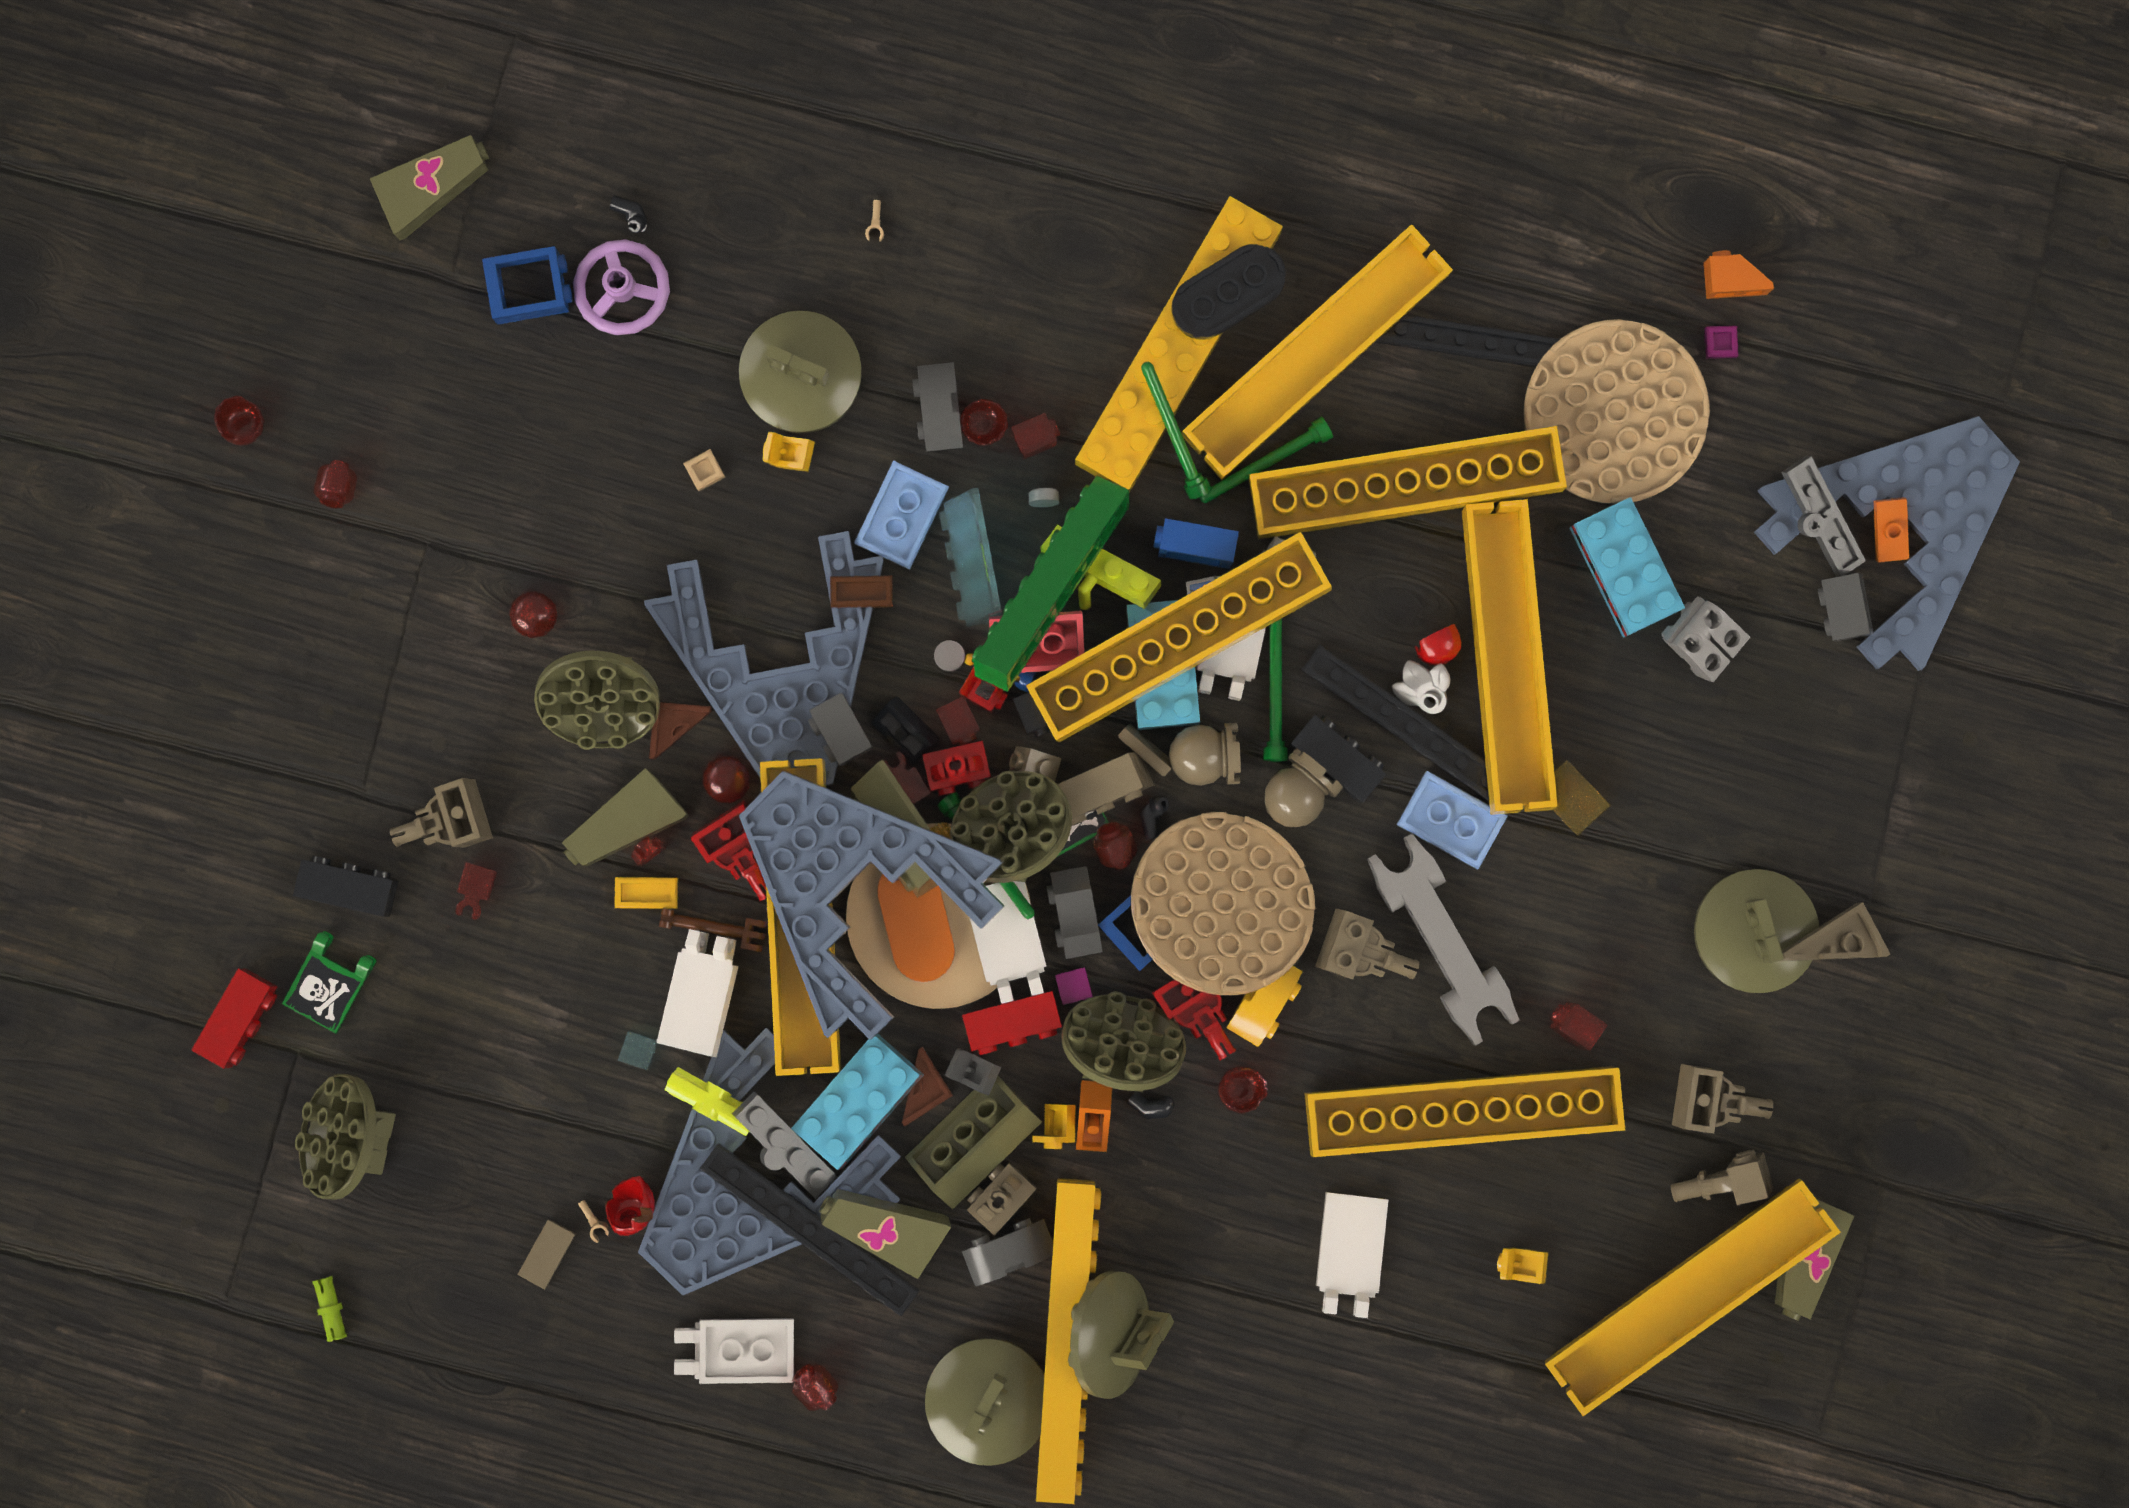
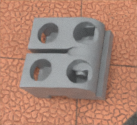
[1661,596,1750,682]

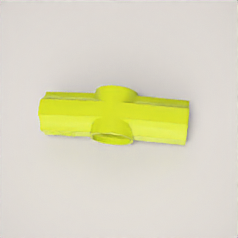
[665,1067,749,1136]

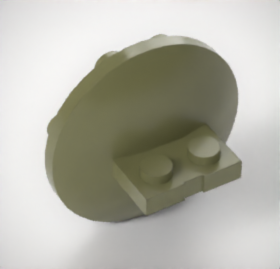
[739,311,862,433]
[534,651,660,750]
[950,771,1072,883]
[1694,869,1819,993]
[1061,991,1186,1092]
[295,1074,396,1200]
[1068,1271,1174,1399]
[925,1338,1045,1466]

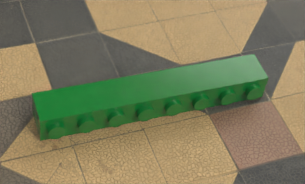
[972,476,1129,692]

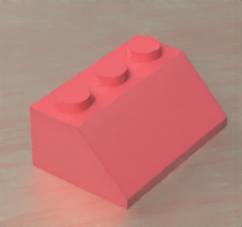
[989,611,1085,673]

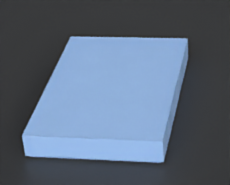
[854,460,949,570]
[1396,771,1508,870]

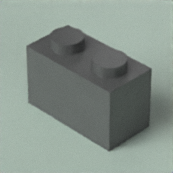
[1818,573,1874,642]
[808,692,874,766]

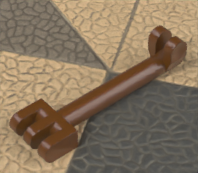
[659,908,768,952]

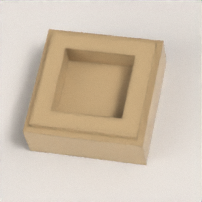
[683,449,725,491]

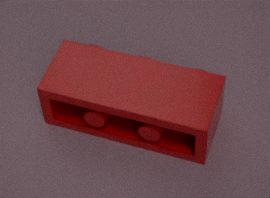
[191,968,278,1069]
[962,991,1062,1055]

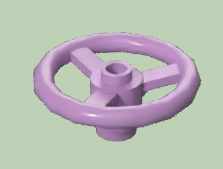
[573,239,670,335]

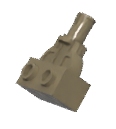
[390,778,493,848]
[1315,909,1420,980]
[1672,1064,1773,1134]
[1671,1149,1774,1205]
[967,1162,1037,1236]

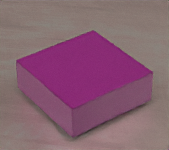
[1705,326,1738,359]
[1055,967,1093,1005]

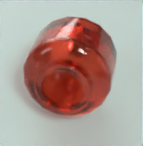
[314,460,357,508]
[1093,822,1138,869]
[792,1364,838,1411]

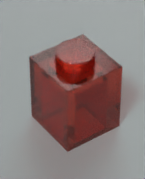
[1011,413,1060,460]
[936,696,980,746]

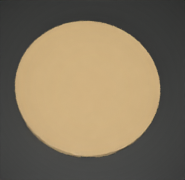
[1524,319,1710,504]
[1131,812,1315,995]
[846,823,1031,1009]

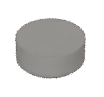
[1028,488,1059,507]
[934,640,965,672]

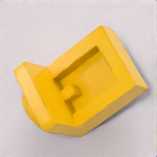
[762,432,815,472]
[1032,1104,1076,1149]
[1497,1247,1548,1284]

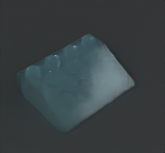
[939,488,1002,627]

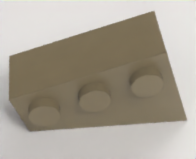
[1058,752,1155,826]

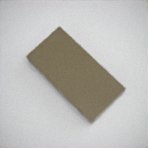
[1118,724,1172,776]
[517,1219,576,1290]

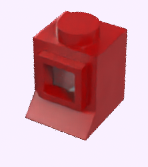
[959,667,1009,713]

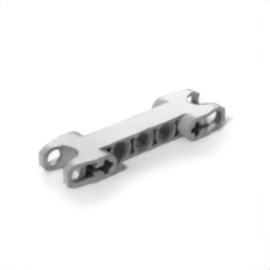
[1367,833,1520,1046]

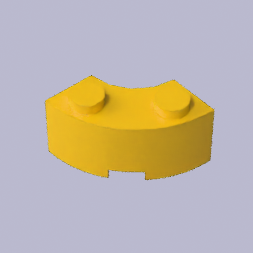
[1226,966,1303,1047]

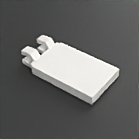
[1195,576,1266,701]
[970,881,1047,1004]
[657,929,739,1057]
[1316,1192,1388,1318]
[674,1318,794,1384]

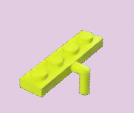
[1041,525,1161,610]

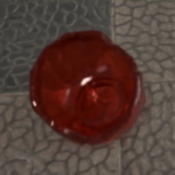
[214,396,265,446]
[960,399,1008,446]
[509,591,557,638]
[703,756,750,804]
[1218,1066,1268,1113]

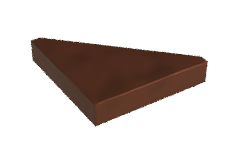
[649,702,712,760]
[902,1047,953,1126]

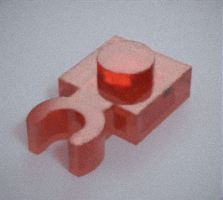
[884,751,931,805]
[631,836,666,867]
[455,862,497,920]

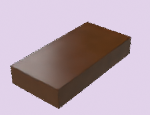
[830,575,893,608]

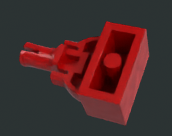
[922,741,991,796]
[690,800,767,901]
[1152,979,1236,1061]

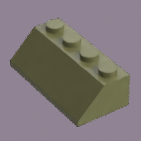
[850,760,938,898]
[905,1076,1042,1209]

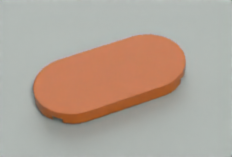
[877,874,955,982]

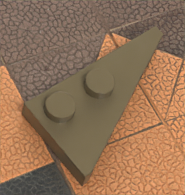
[1780,902,1890,961]

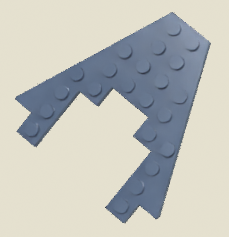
[1754,416,2020,671]
[644,531,884,786]
[739,771,1005,1040]
[638,1028,901,1295]

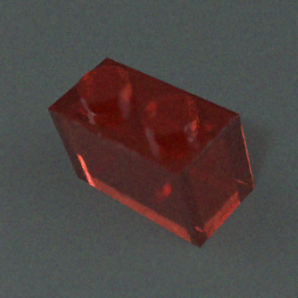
[1549,1002,1608,1051]

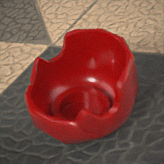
[1414,624,1462,665]

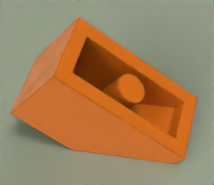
[1704,250,1774,299]
[1076,1080,1112,1152]

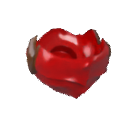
[605,1176,655,1236]

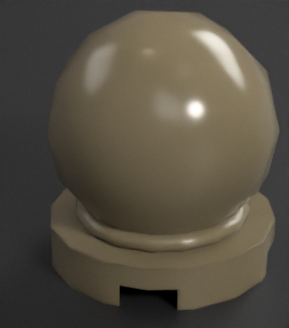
[1169,723,1241,786]
[1264,748,1343,827]

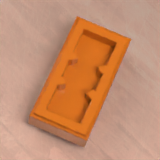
[1873,497,1909,562]

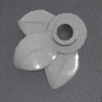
[1392,660,1451,714]

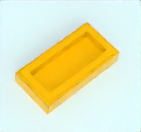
[615,877,678,909]

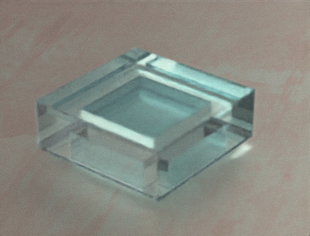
[618,1031,658,1070]

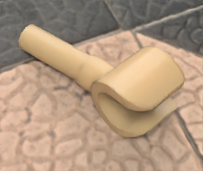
[865,200,885,242]
[578,1200,609,1243]

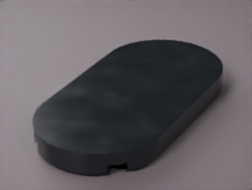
[1172,244,1286,340]

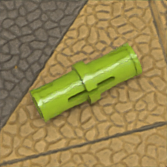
[312,1276,347,1342]

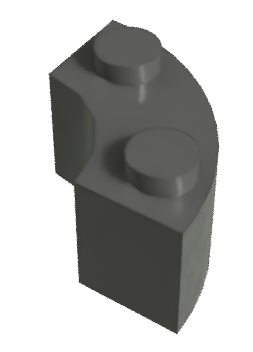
[912,362,963,452]
[1046,866,1103,959]
[962,1218,1053,1287]

